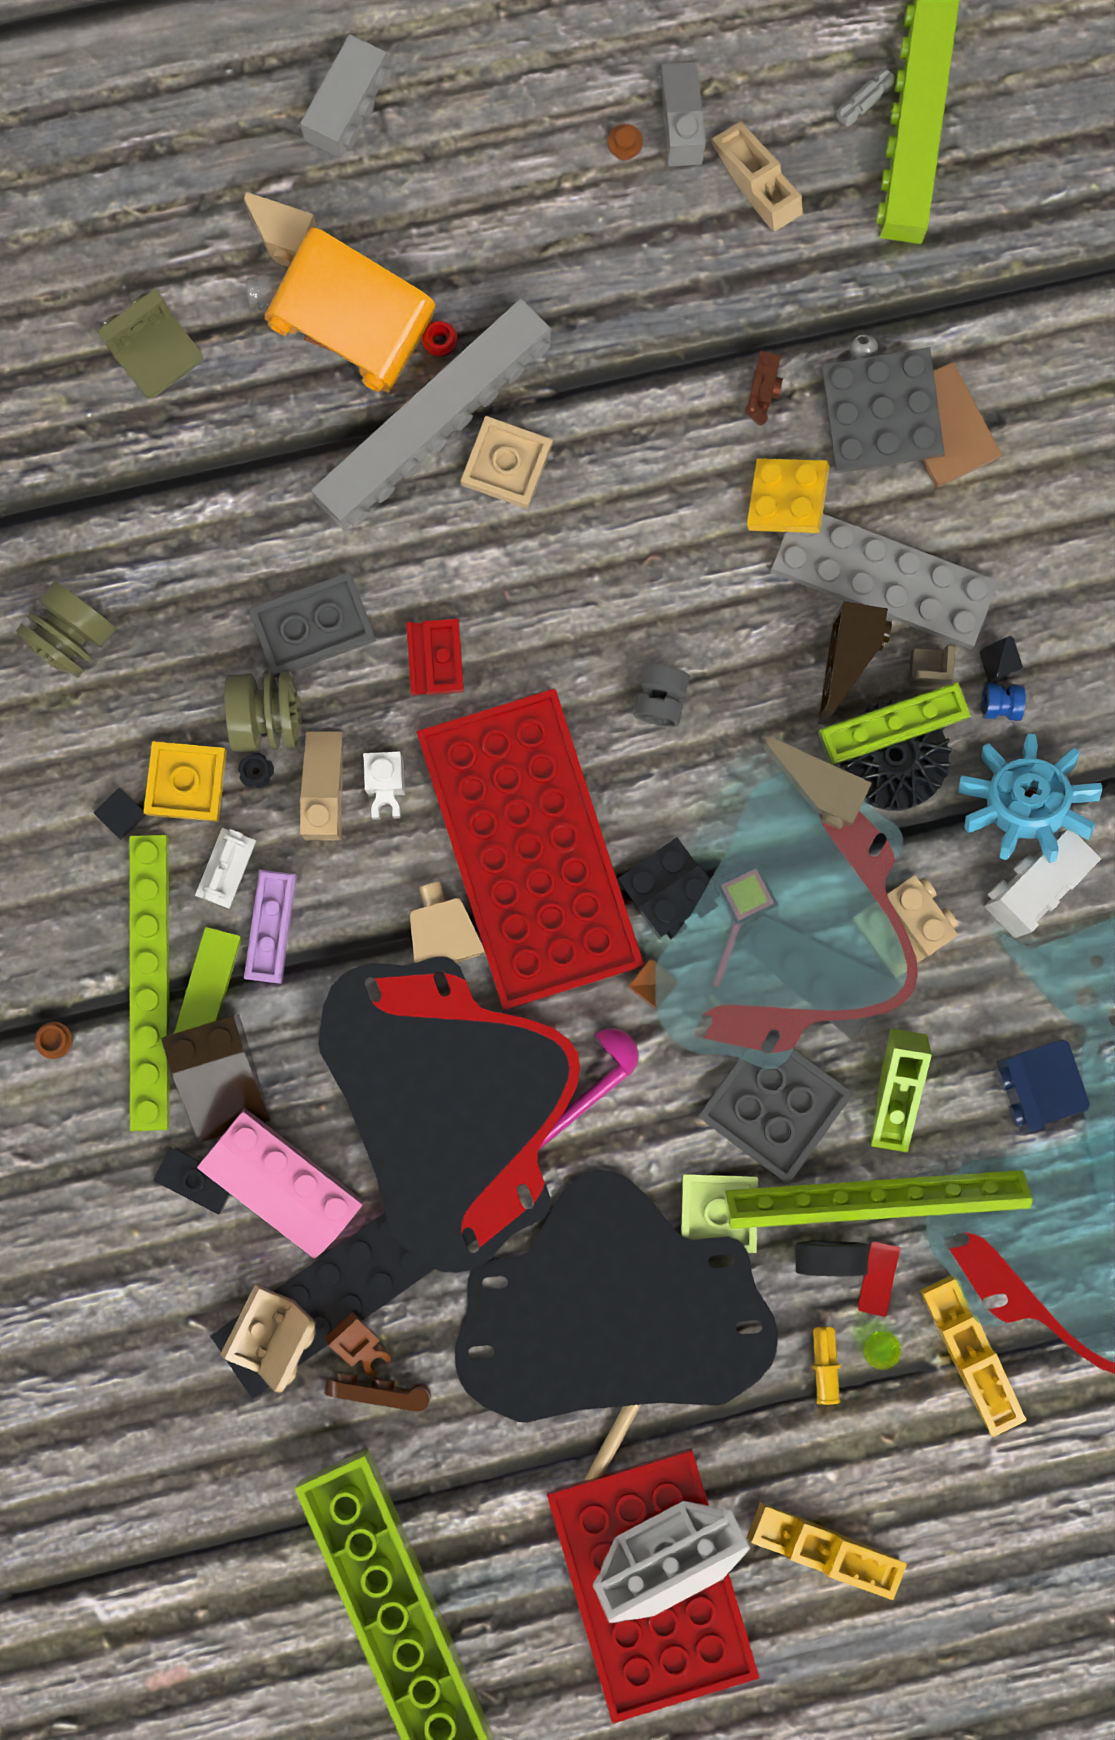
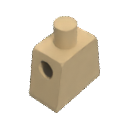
[410,882,486,963]

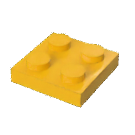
[747,459,830,533]
[144,741,227,822]

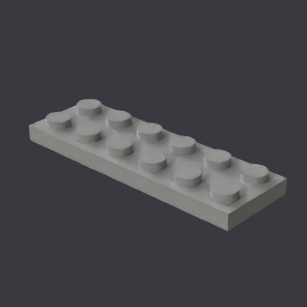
[770,514,999,650]

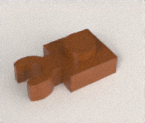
[325,1312,391,1377]

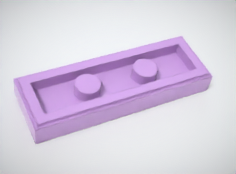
[244,870,297,984]

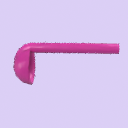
[539,1028,639,1150]

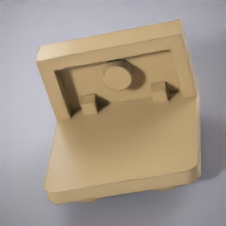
[221,1284,315,1393]

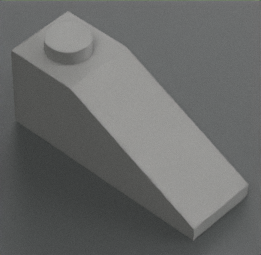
[661,62,706,166]

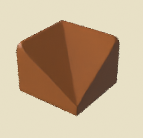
[627,958,679,1011]

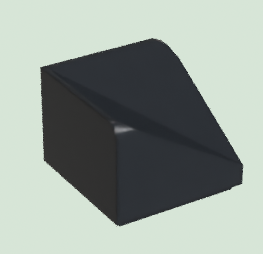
[980,636,1023,683]

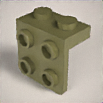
[97,289,203,399]

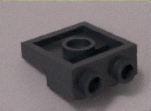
[617,837,721,940]

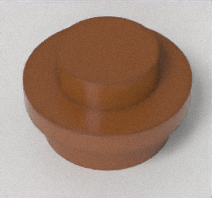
[608,124,643,160]
[35,1022,73,1059]

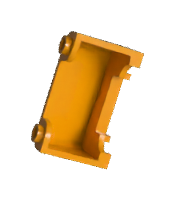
[265,227,436,394]

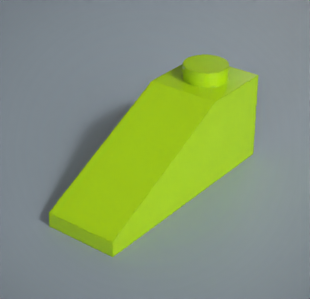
[870,1028,932,1152]

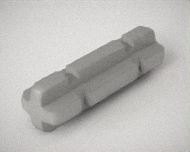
[836,69,896,127]

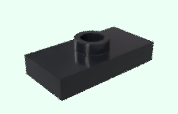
[153,1147,231,1215]

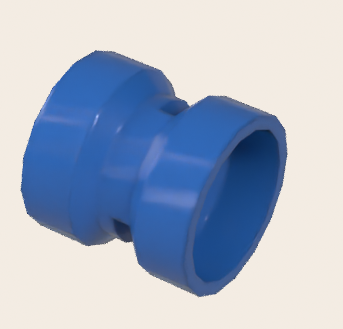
[981,683,1026,721]

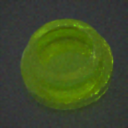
[863,1331,901,1370]

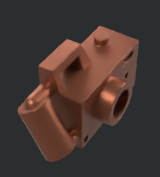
[745,351,783,426]

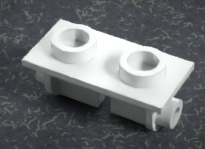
[195,828,256,909]

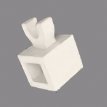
[363,752,405,820]

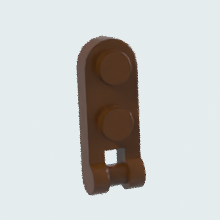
[324,1371,432,1412]

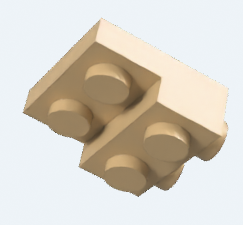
[851,875,958,979]

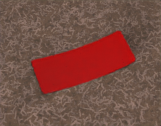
[858,1241,901,1317]

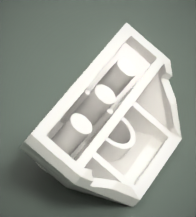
[593,1501,750,1623]

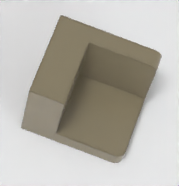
[909,645,956,689]

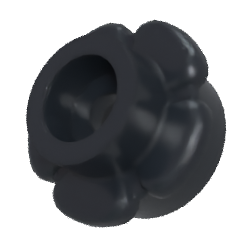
[238,753,274,789]

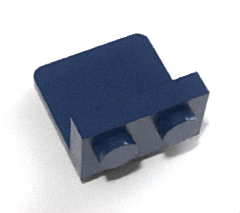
[996,1040,1090,1132]

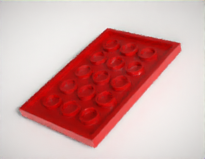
[547,1448,760,1724]

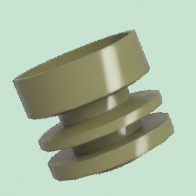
[15,582,116,678]
[225,671,302,753]

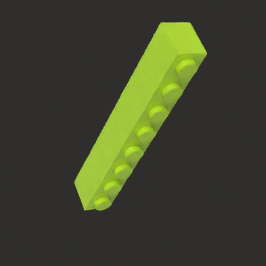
[876,0,960,244]

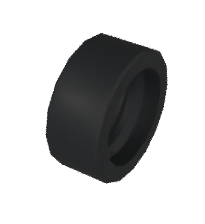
[795,1241,868,1277]

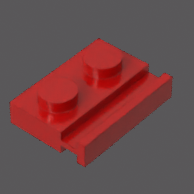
[406,619,464,696]

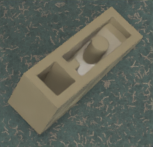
[764,736,871,829]

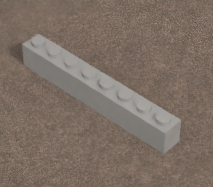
[311,298,551,531]

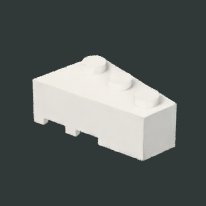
[984,829,1101,938]

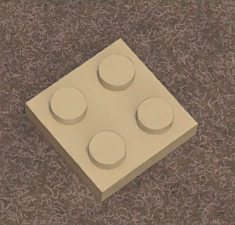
[461,416,553,509]

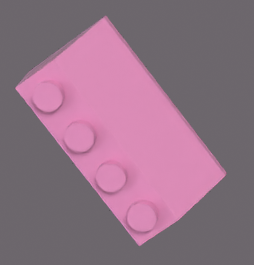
[197,1108,362,1259]

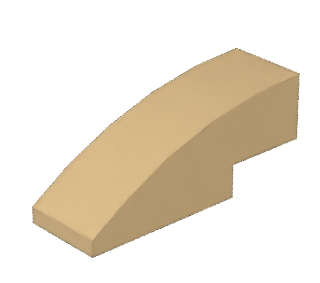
[712,121,803,232]

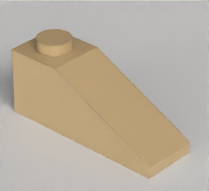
[300,732,343,840]

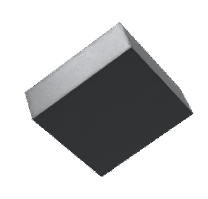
[93,787,146,840]

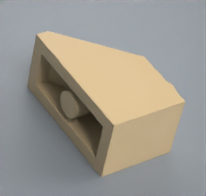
[244,192,317,267]

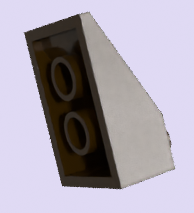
[817,601,892,725]
[161,1014,271,1143]

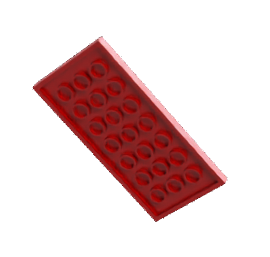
[416,688,644,1011]

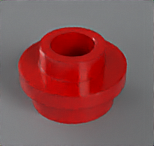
[422,321,458,357]

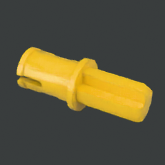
[811,1326,841,1405]

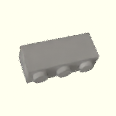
[300,34,391,158]

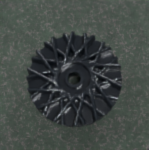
[840,700,952,811]

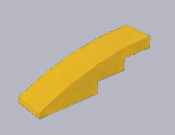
[920,1275,1026,1437]
[746,1502,907,1600]

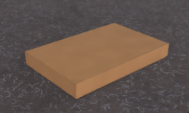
[921,362,1002,488]

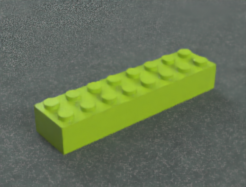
[294,1448,493,1740]

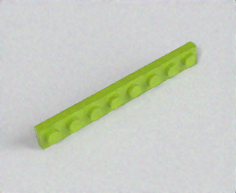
[129,835,170,1131]
[725,1170,1033,1229]

